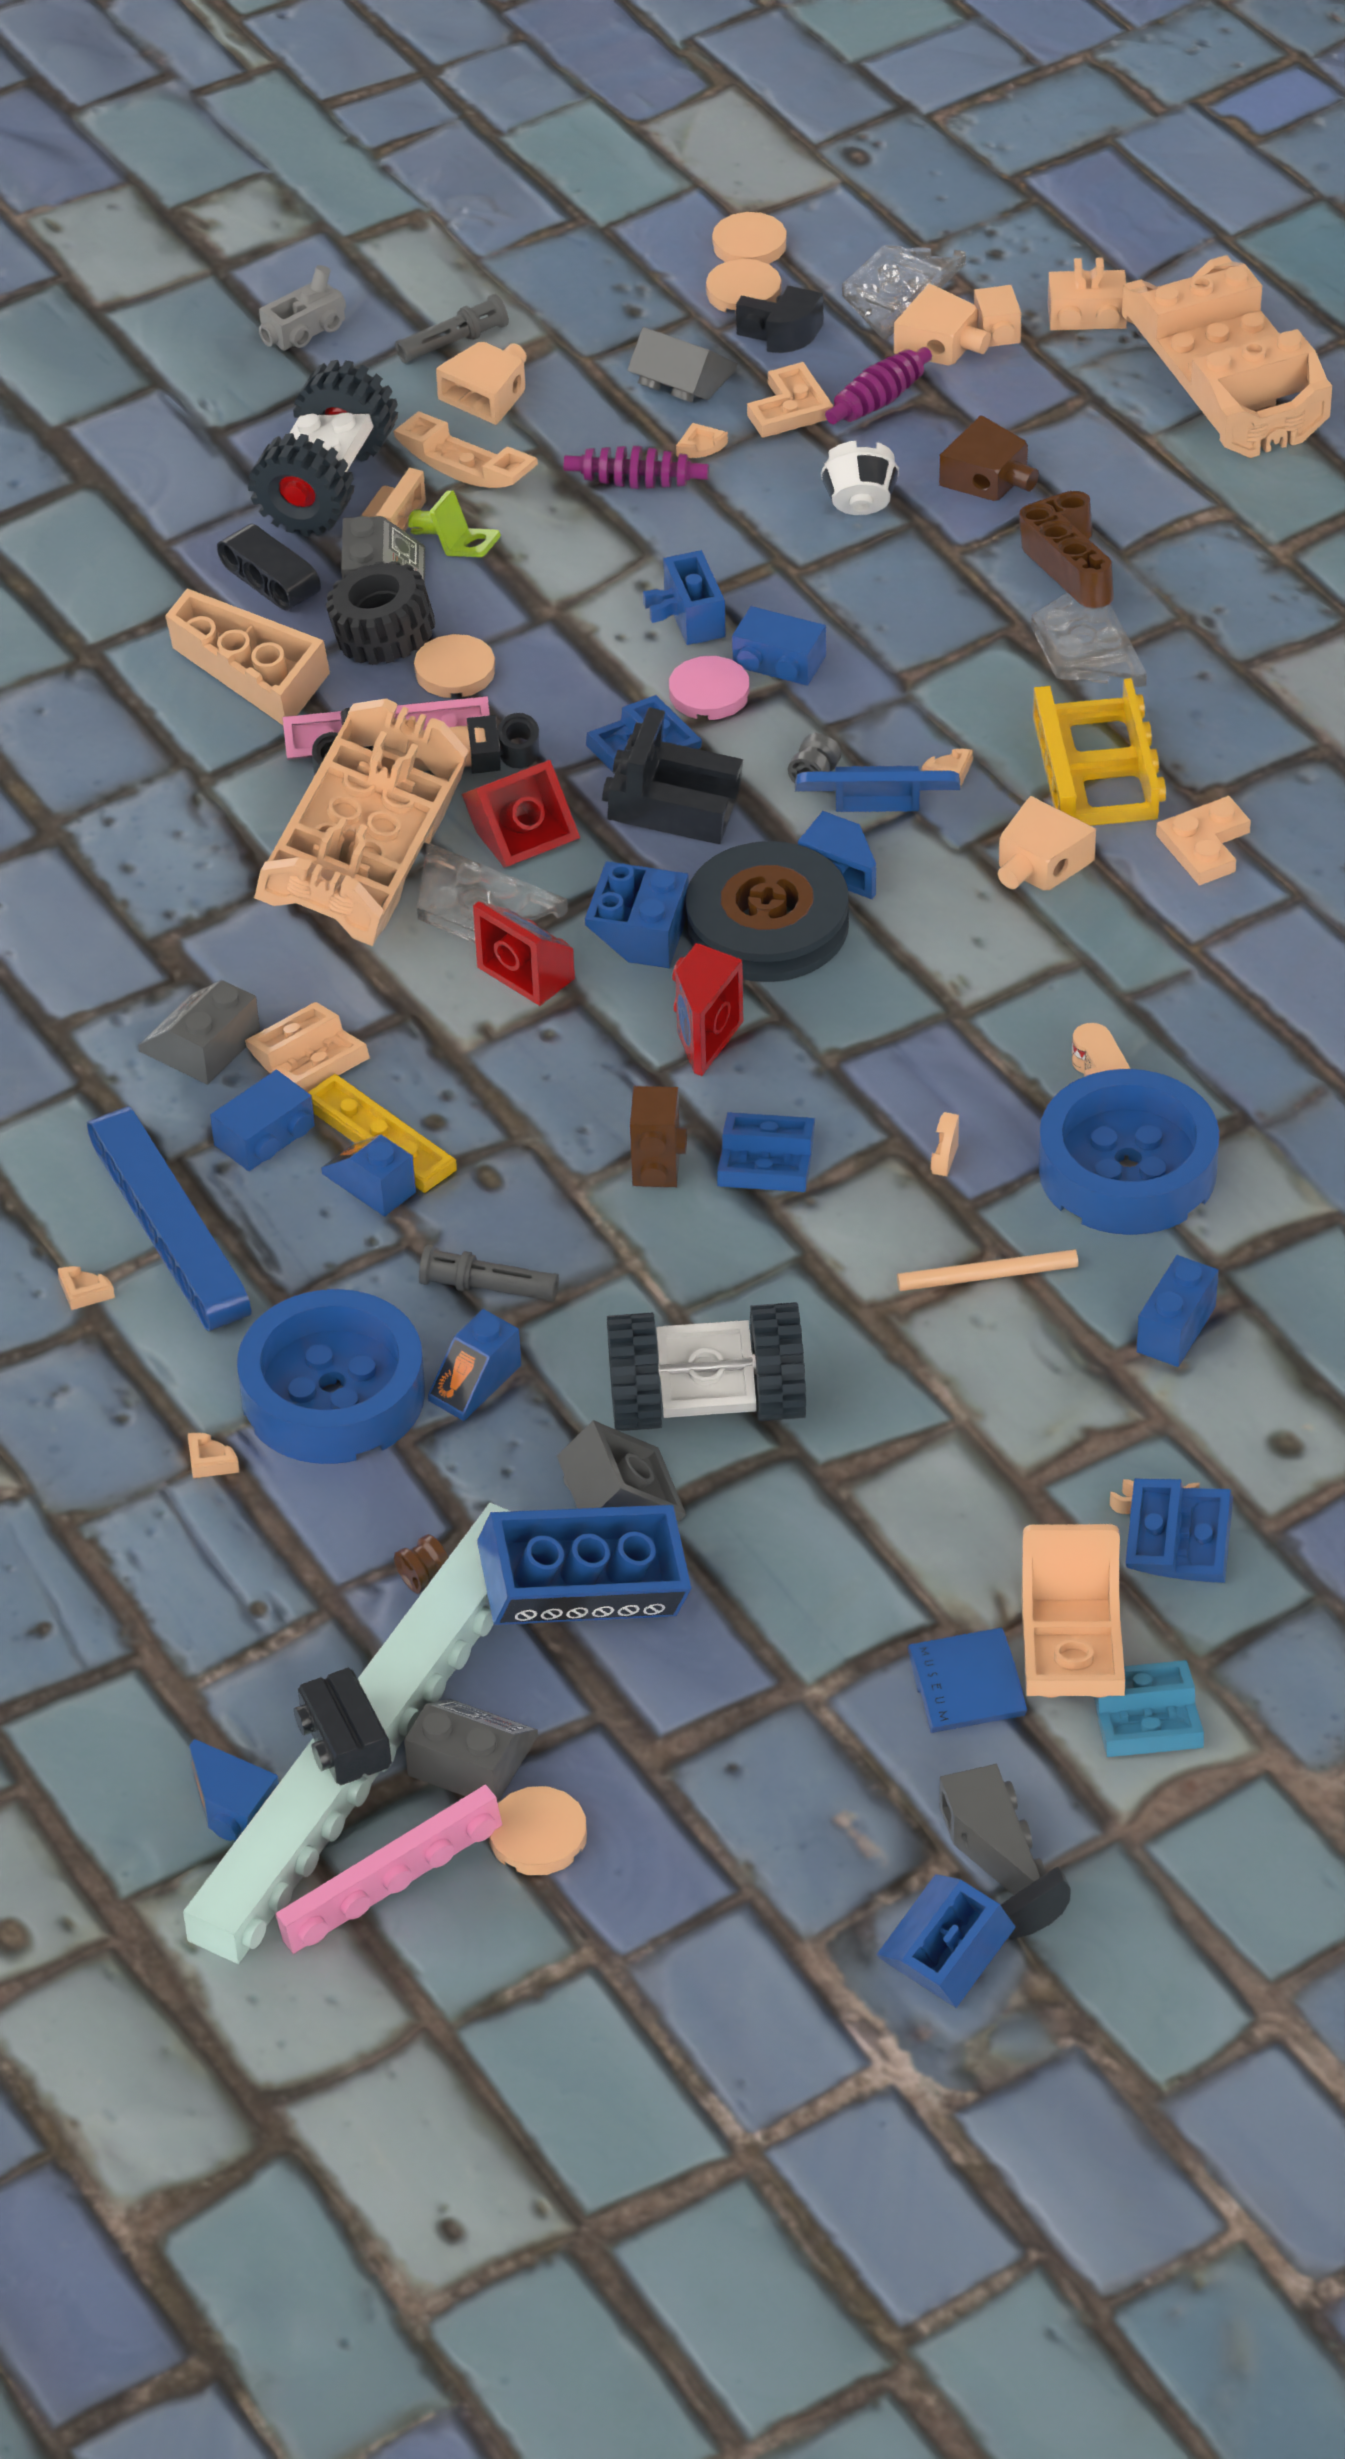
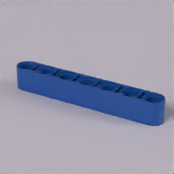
[87,1106,252,1331]

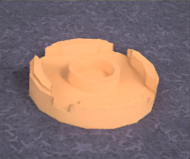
[712,212,787,264]
[706,259,781,312]
[414,634,495,698]
[489,1786,587,1875]

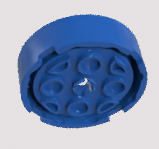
[1039,1069,1219,1235]
[237,1289,425,1464]

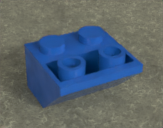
[585,861,689,968]
[876,1874,1015,2008]

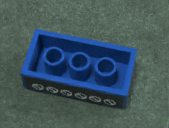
[477,1505,692,1625]

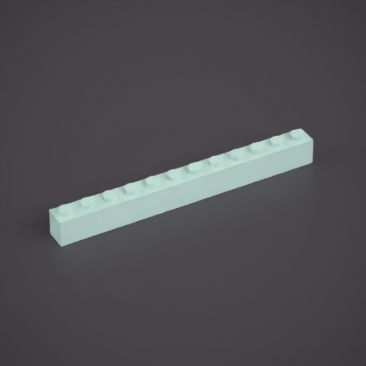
[183,1503,509,1964]

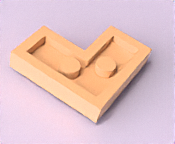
[747,362,833,438]
[1156,796,1251,886]

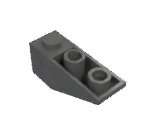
[939,1763,1046,1895]

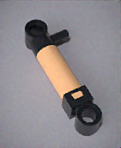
[312,708,539,775]

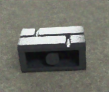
[293,1667,392,1786]

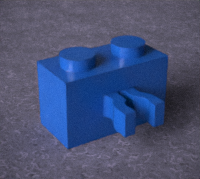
[643,550,726,645]

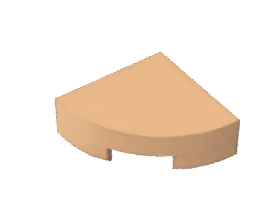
[676,423,728,458]
[921,749,973,787]
[931,1112,959,1177]
[57,1266,115,1310]
[188,1433,239,1478]

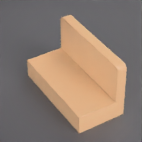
[361,468,426,532]

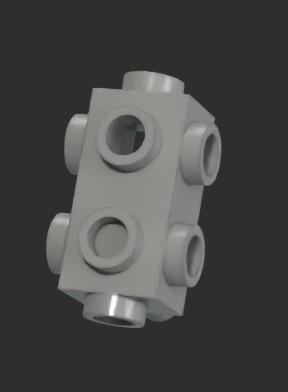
[259,265,346,351]

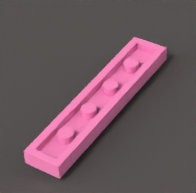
[283,696,490,760]
[275,1784,502,1954]

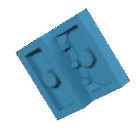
[1094,1660,1204,1757]

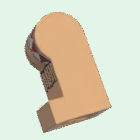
[1072,1023,1131,1077]

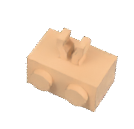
[1048,258,1127,330]

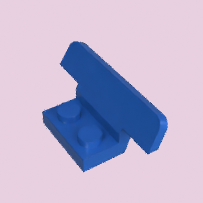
[795,766,961,812]

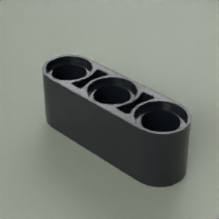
[217,524,321,611]

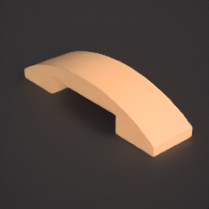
[394,411,538,488]

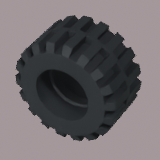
[326,561,435,665]

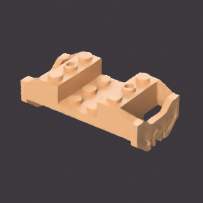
[1122,255,1332,458]
[254,699,469,946]

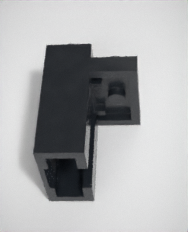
[602,707,743,844]

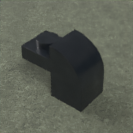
[736,286,824,353]

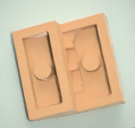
[245,1002,370,1092]

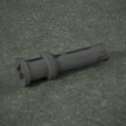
[395,294,509,364]
[419,1244,559,1302]

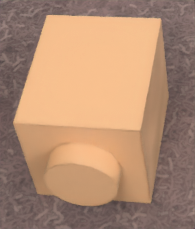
[974,285,1021,347]

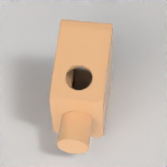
[894,284,991,366]
[436,342,526,425]
[998,796,1096,890]

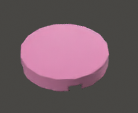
[669,656,750,720]

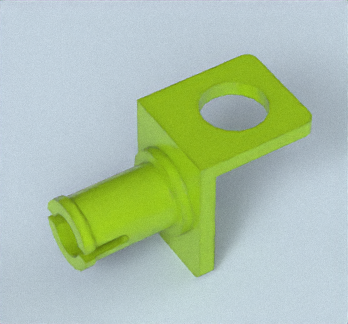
[408,491,501,557]

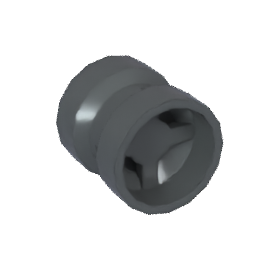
[787,733,842,783]

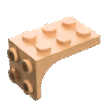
[1022,1524,1125,1698]

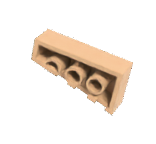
[165,588,330,725]

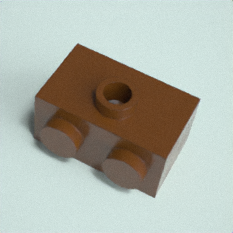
[630,1086,687,1188]

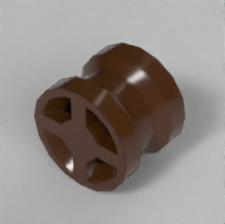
[394,1534,449,1594]

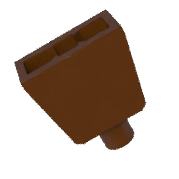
[939,415,1039,501]

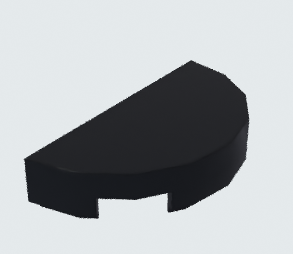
[1001,1867,1071,1939]

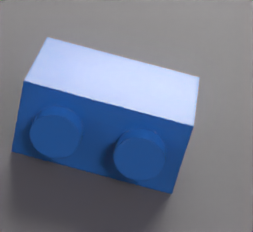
[732,606,826,686]
[210,1069,315,1172]
[1136,1255,1219,1367]

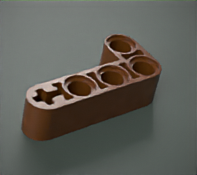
[1019,491,1114,608]

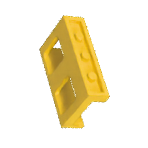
[1033,678,1166,826]

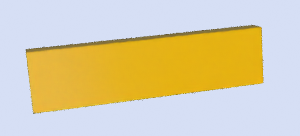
[308,1073,457,1193]

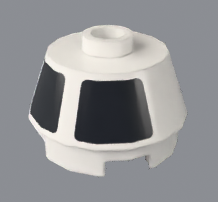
[821,441,899,515]

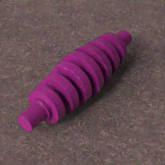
[825,347,932,425]
[563,445,709,489]

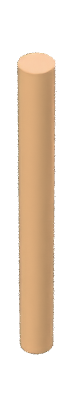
[897,1249,1078,1291]

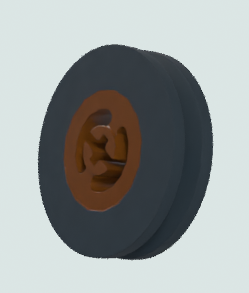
[686,841,849,982]

